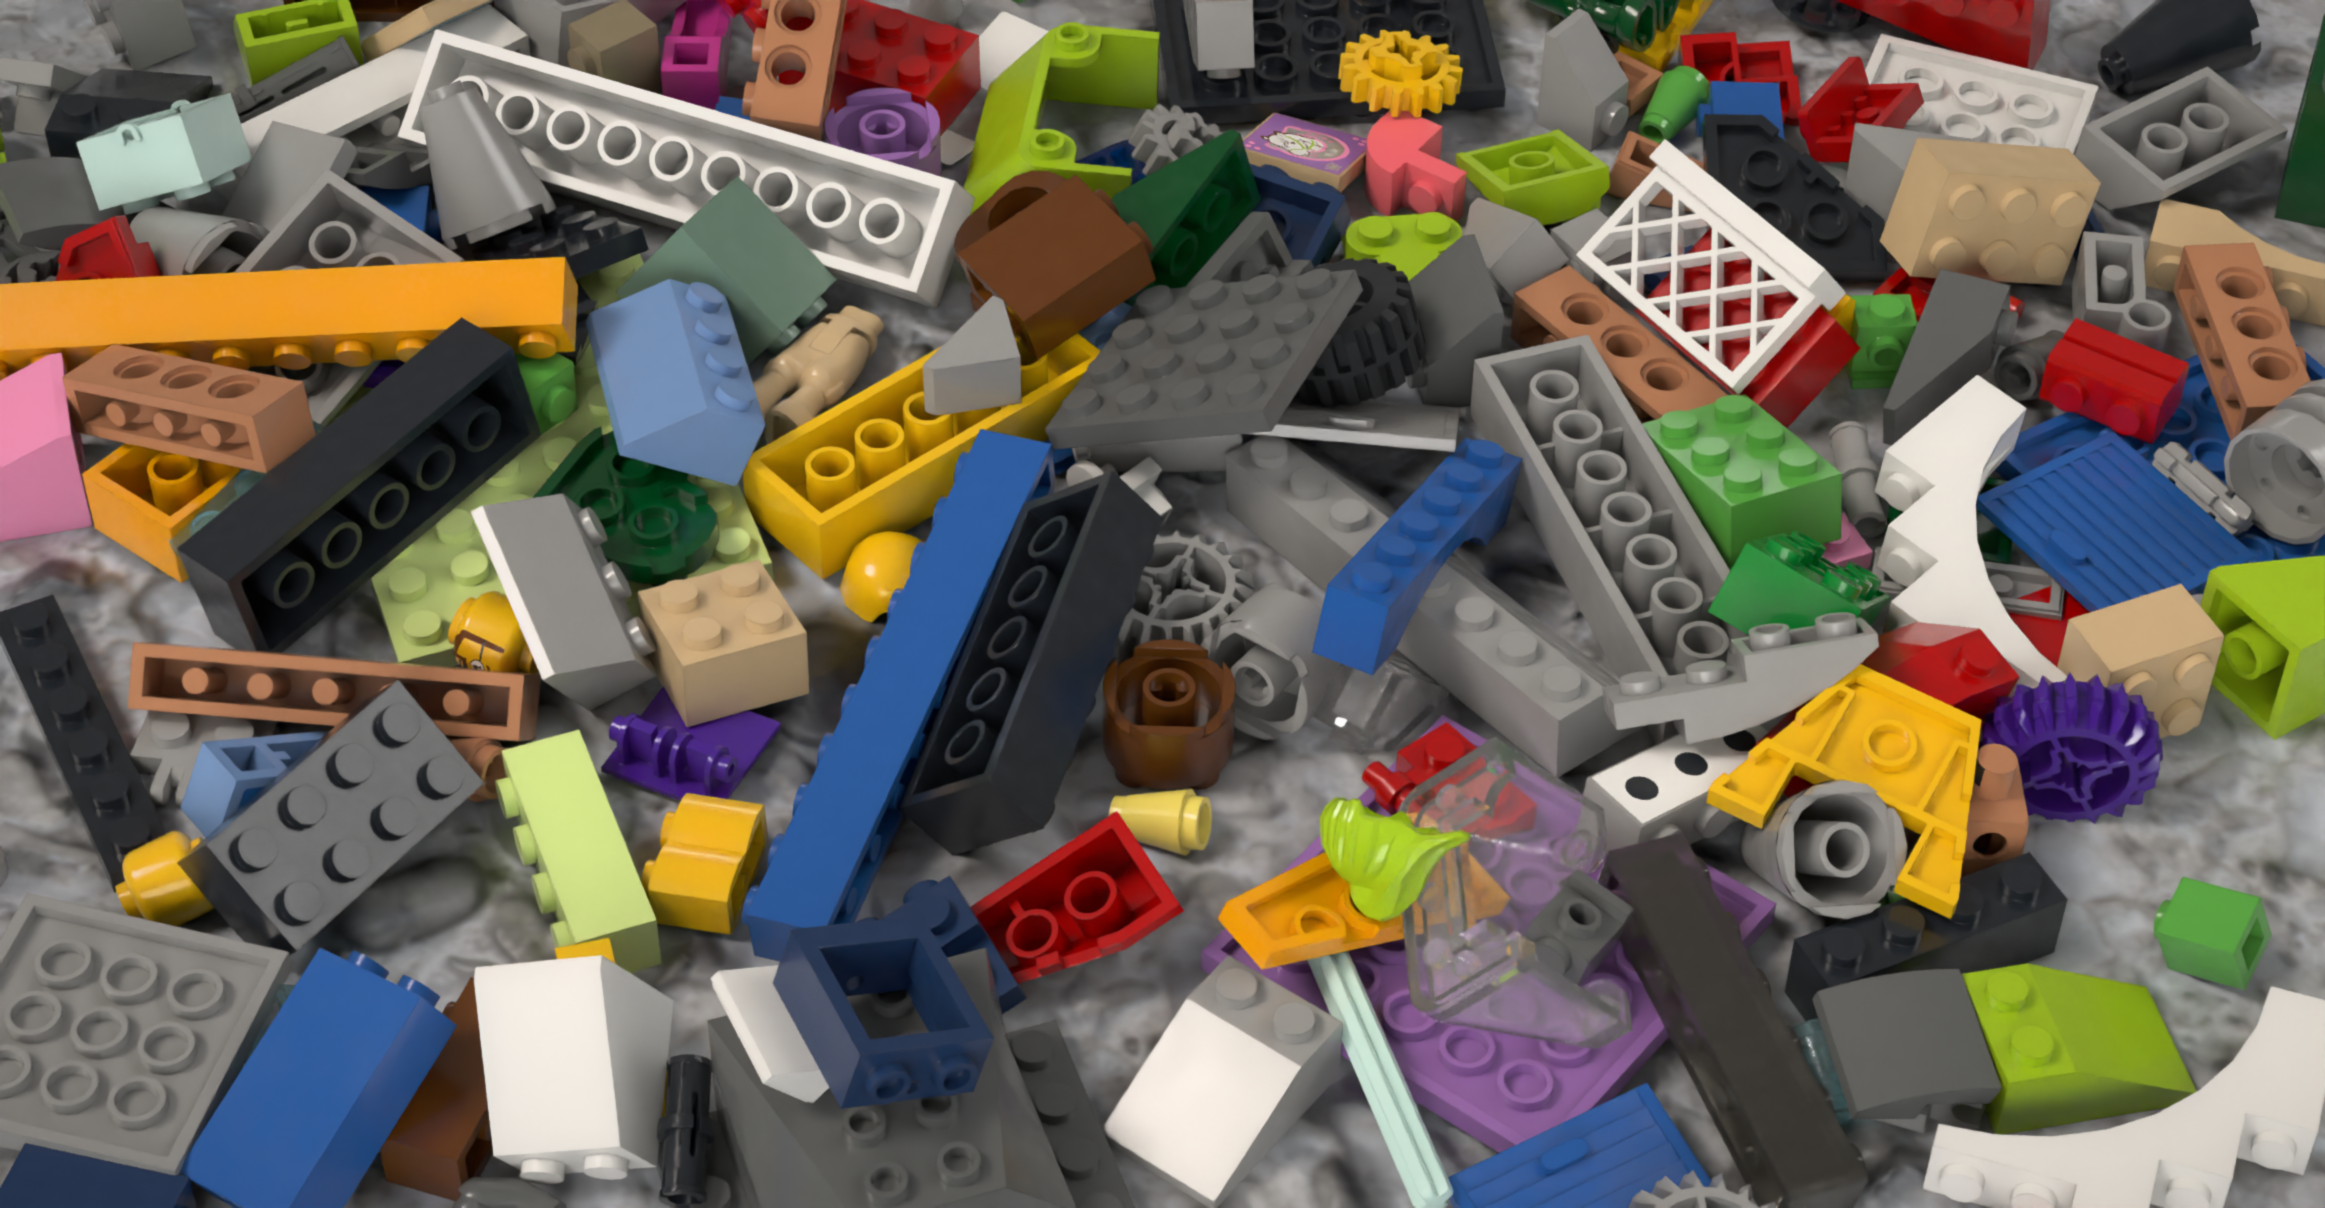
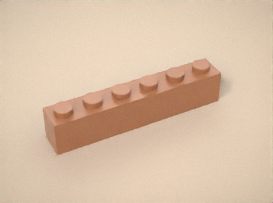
[128,642,541,741]

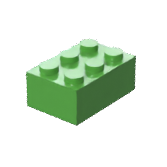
[1642,394,1842,571]

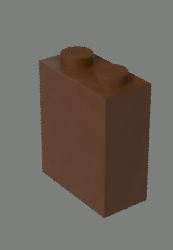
[958,174,1156,360]

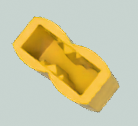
[641,793,768,935]

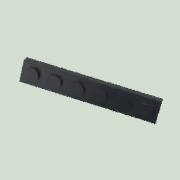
[0,594,167,893]

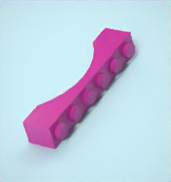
[661,0,733,110]

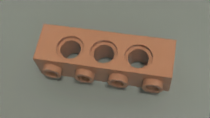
[742,0,848,142]
[2173,242,2310,441]
[1510,266,1727,424]
[62,344,316,473]

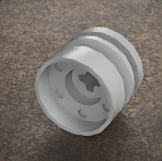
[2224,379,2325,545]

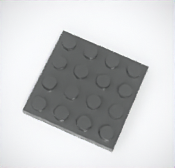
[1045,268,1363,449]

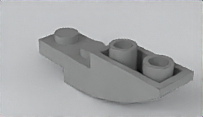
[1602,612,1879,745]

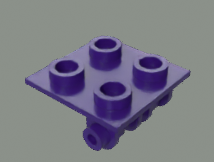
[601,686,781,801]

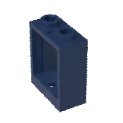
[773,916,994,1109]

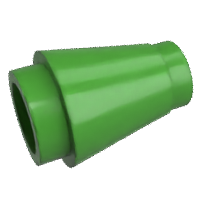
[1638,66,1710,144]

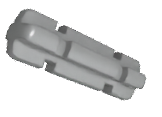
[2152,442,2256,538]

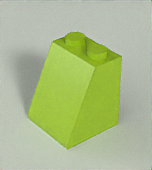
[2200,555,2325,740]

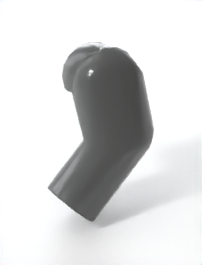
[452,1177,566,1208]

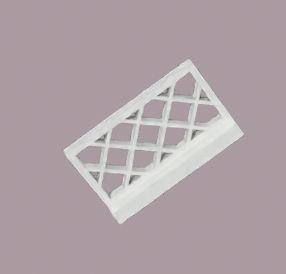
[1576,139,1846,395]

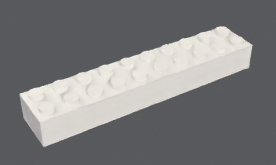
[397,29,975,309]

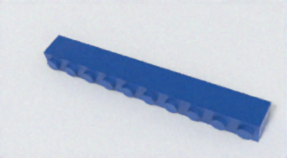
[742,429,1056,962]

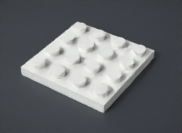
[1823,34,2099,188]

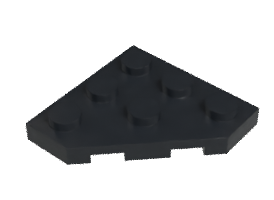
[1702,114,1887,282]

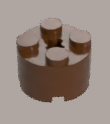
[1103,639,1235,790]

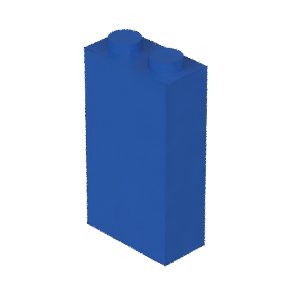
[180,948,457,1208]

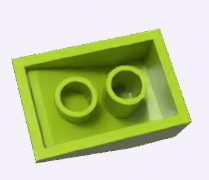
[1962,964,2197,1135]

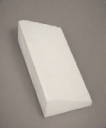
[710,965,829,1103]

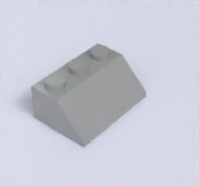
[2075,66,2288,210]
[471,493,658,711]

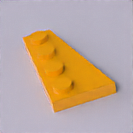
[1217,804,1509,970]

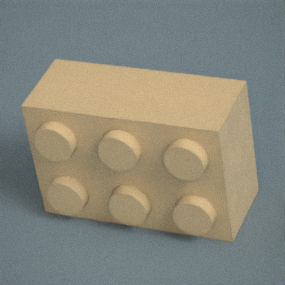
[1880,138,2101,285]

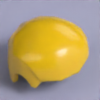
[840,532,924,622]

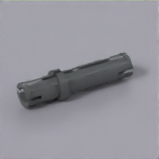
[232,35,360,124]

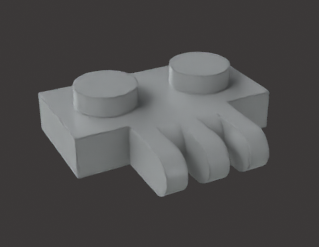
[130,710,280,808]

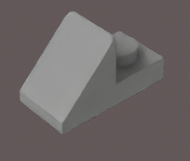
[0,57,88,137]

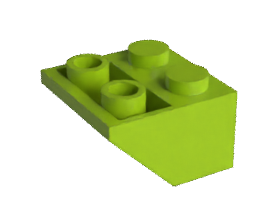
[233,0,364,86]

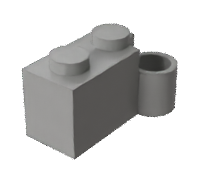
[2072,231,2171,352]

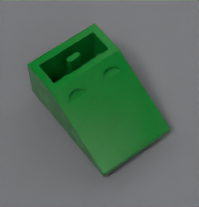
[1708,530,1892,635]

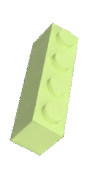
[495,730,662,973]

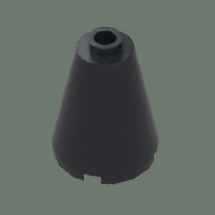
[2098,0,2261,95]

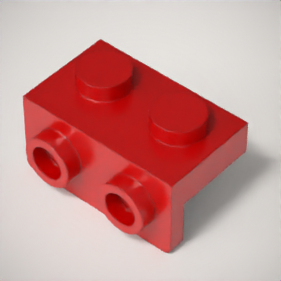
[1798,57,1924,164]

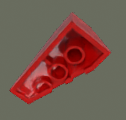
[1755,622,2020,801]
[971,811,1184,984]

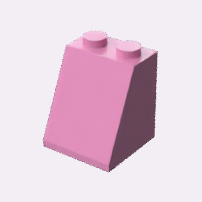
[0,353,93,542]

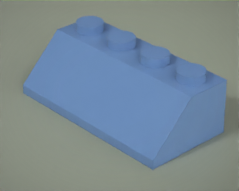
[586,279,766,486]

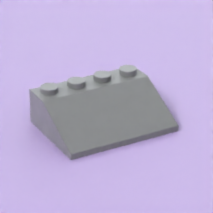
[234,168,465,435]

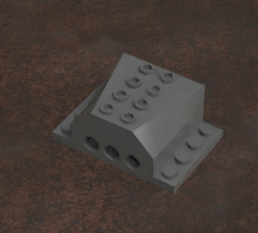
[656,948,1135,1208]

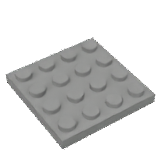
[0,893,292,1176]

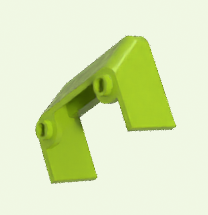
[964,22,1160,216]

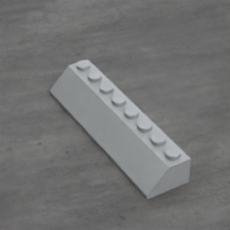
[1225,435,1644,778]

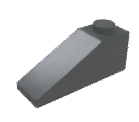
[1883,268,2018,445]

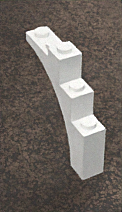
[1874,375,2067,698]
[1923,986,2325,1208]

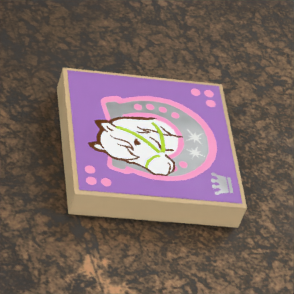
[1242,113,1367,192]

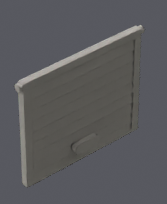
[1247,398,1466,452]

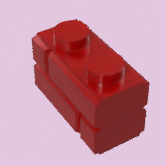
[2039,318,2190,444]

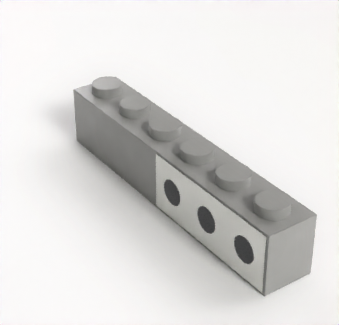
[1575,711,1791,875]

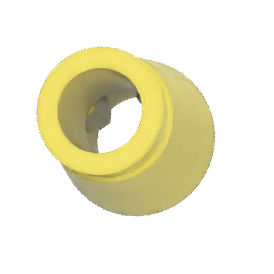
[1109,789,1212,856]

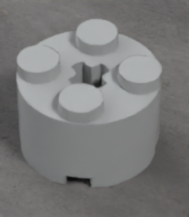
[1200,583,1349,740]

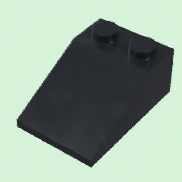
[44,68,213,159]

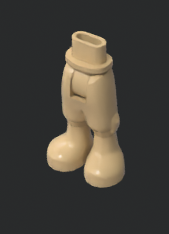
[752,305,884,446]

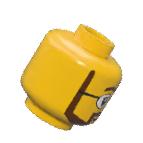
[448,591,539,674]

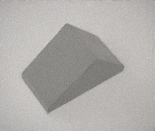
[923,296,1021,416]

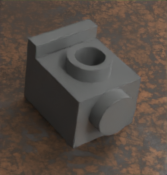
[1514,869,1635,997]

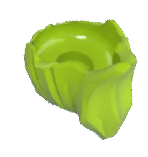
[1319,796,1471,922]

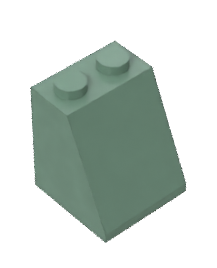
[616,175,837,364]

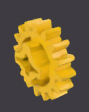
[1338,30,1463,118]

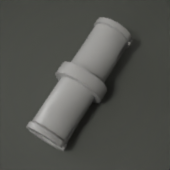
[1828,421,1887,539]

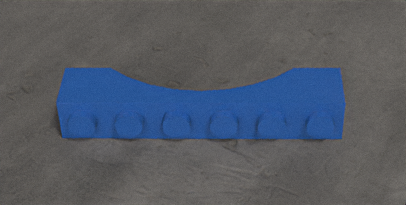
[1312,438,1523,676]

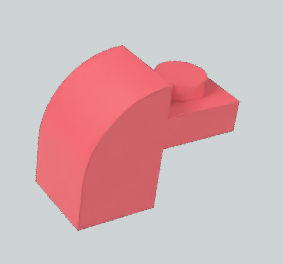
[1364,110,1467,222]

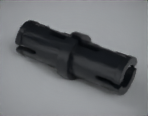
[657,1054,716,1208]

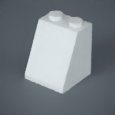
[474,955,674,1184]

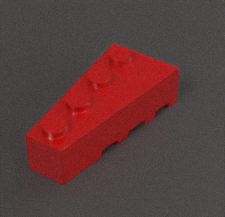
[1837,0,2051,70]

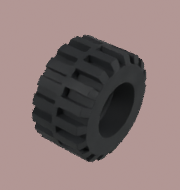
[1293,258,1426,408]

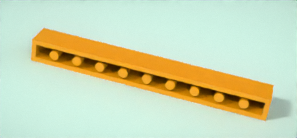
[0,257,578,381]

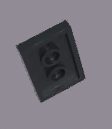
[472,205,649,279]

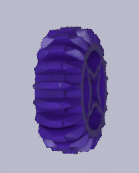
[1978,672,2163,824]

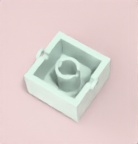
[76,93,252,215]

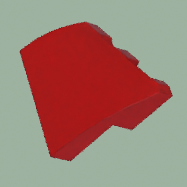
[1678,32,1802,126]

